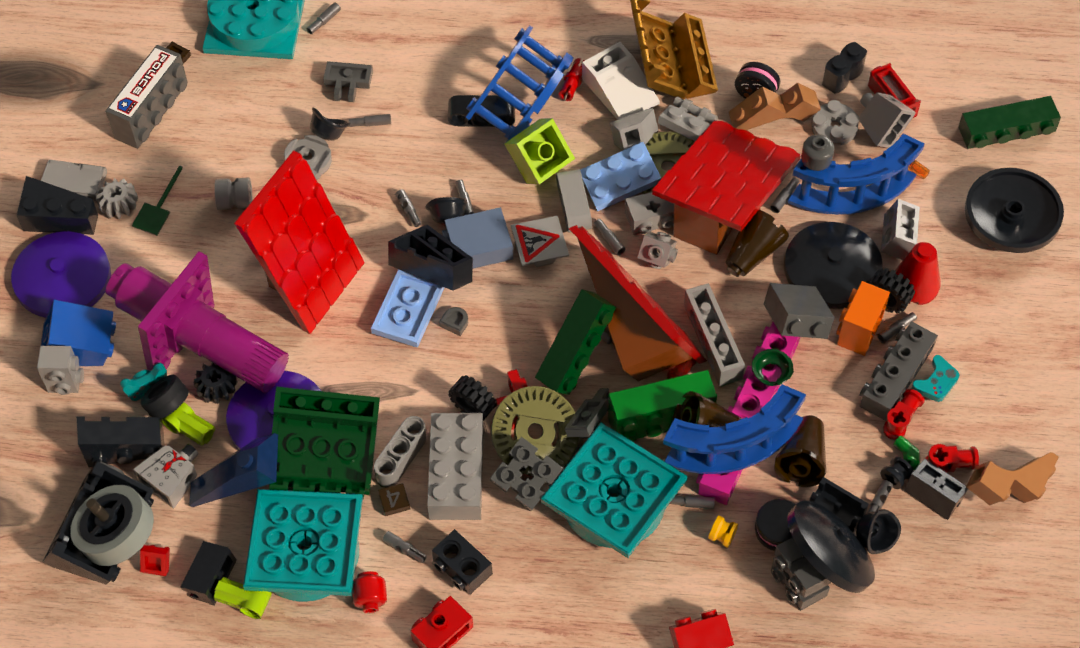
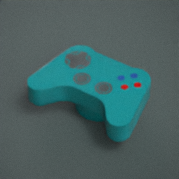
[912,355,960,402]
[120,363,167,401]

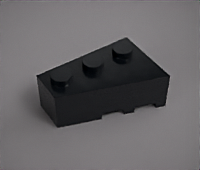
[17,176,98,235]
[388,225,473,291]
[76,417,165,467]

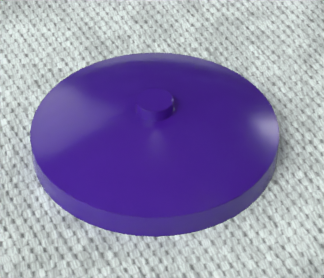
[11,232,111,318]
[226,371,321,450]

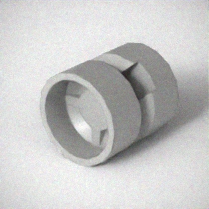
[215,177,252,210]

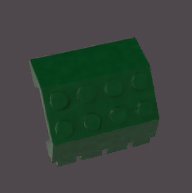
[268,387,380,499]

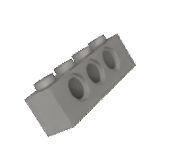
[684,283,745,387]

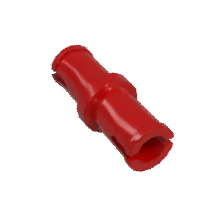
[559,58,585,101]

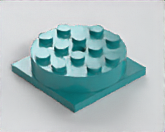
[203,0,305,59]
[541,422,687,558]
[243,489,363,602]

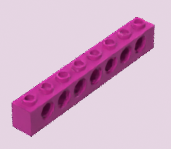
[696,322,800,505]

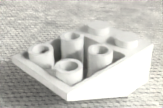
[582,42,660,120]

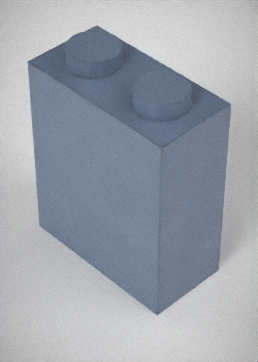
[442,207,513,269]

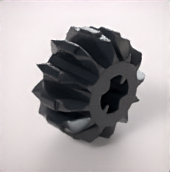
[193,362,238,404]

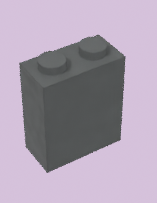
[764,283,835,339]

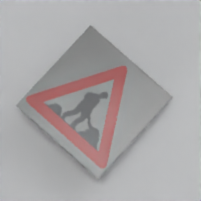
[511,215,569,267]

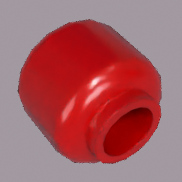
[352,571,387,613]

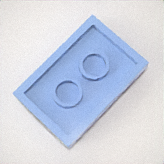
[580,142,662,212]
[371,269,444,348]

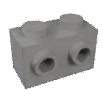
[37,346,84,395]

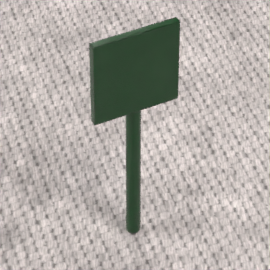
[132,166,183,236]

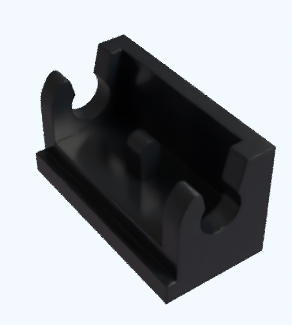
[904,459,968,520]
[810,477,869,532]
[180,541,237,606]

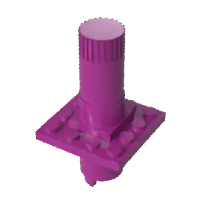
[106,251,289,393]

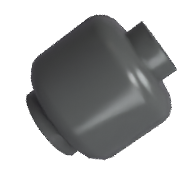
[801,134,835,171]

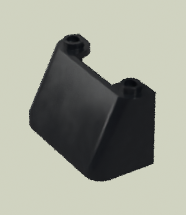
[42,461,154,585]

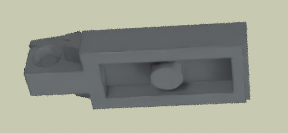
[565,388,609,438]

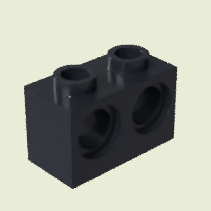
[432,529,493,595]

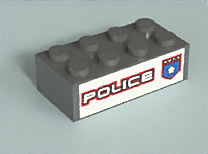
[105,45,188,149]

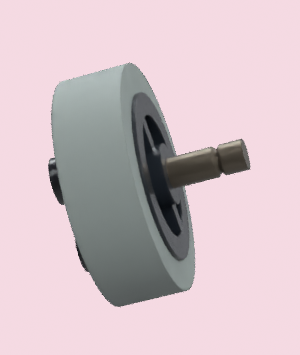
[71,485,154,566]

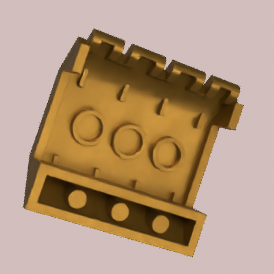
[630,0,718,99]

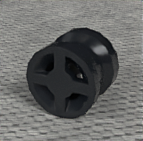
[880,456,914,489]

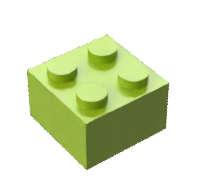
[504,118,575,184]

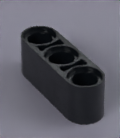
[448,95,515,127]

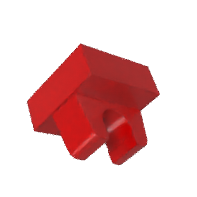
[140,545,170,576]

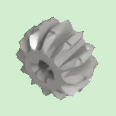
[96,178,138,219]

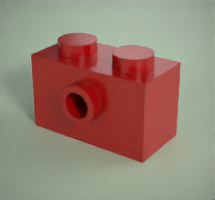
[410,595,473,648]
[669,609,734,648]

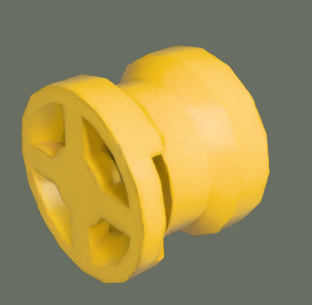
[708,515,739,548]

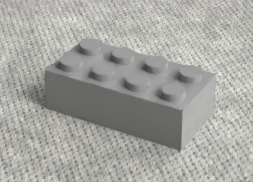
[427,413,484,520]

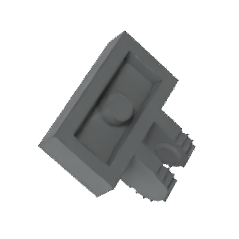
[323,61,373,102]

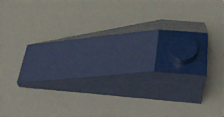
[189,433,278,507]

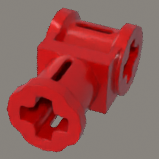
[883,389,925,440]
[925,444,979,472]

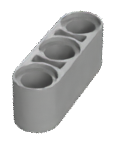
[556,169,592,233]
[374,416,426,488]

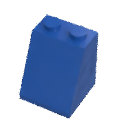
[41,300,116,366]

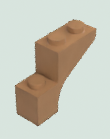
[729,82,821,130]
[966,452,1059,505]

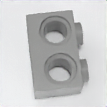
[881,199,920,260]

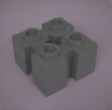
[490,436,563,511]
[771,537,831,611]

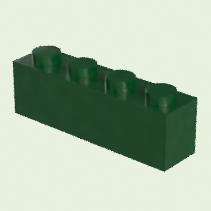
[958,96,1061,149]
[535,289,616,395]

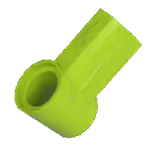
[161,402,215,446]
[214,577,272,619]

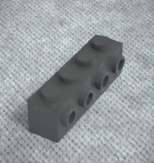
[859,321,938,421]

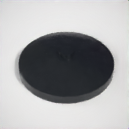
[965,168,1064,253]
[784,222,883,309]
[787,501,875,593]

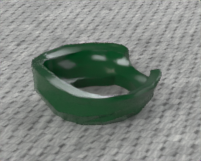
[752,349,794,386]

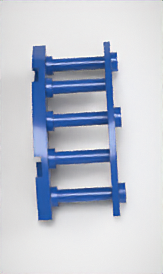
[466,25,574,146]
[788,133,925,215]
[663,384,806,474]

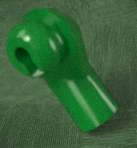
[893,435,920,471]

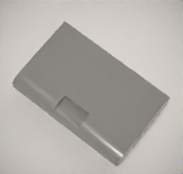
[41,160,107,202]

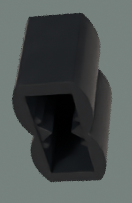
[822,42,867,94]

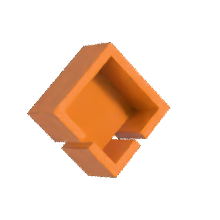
[836,281,890,356]

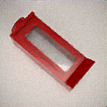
[868,63,921,118]

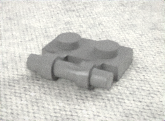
[658,96,718,141]

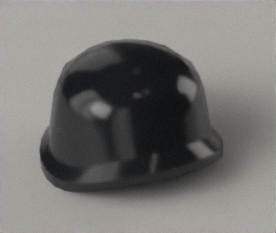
[310,107,350,141]
[425,197,467,224]
[856,509,901,554]

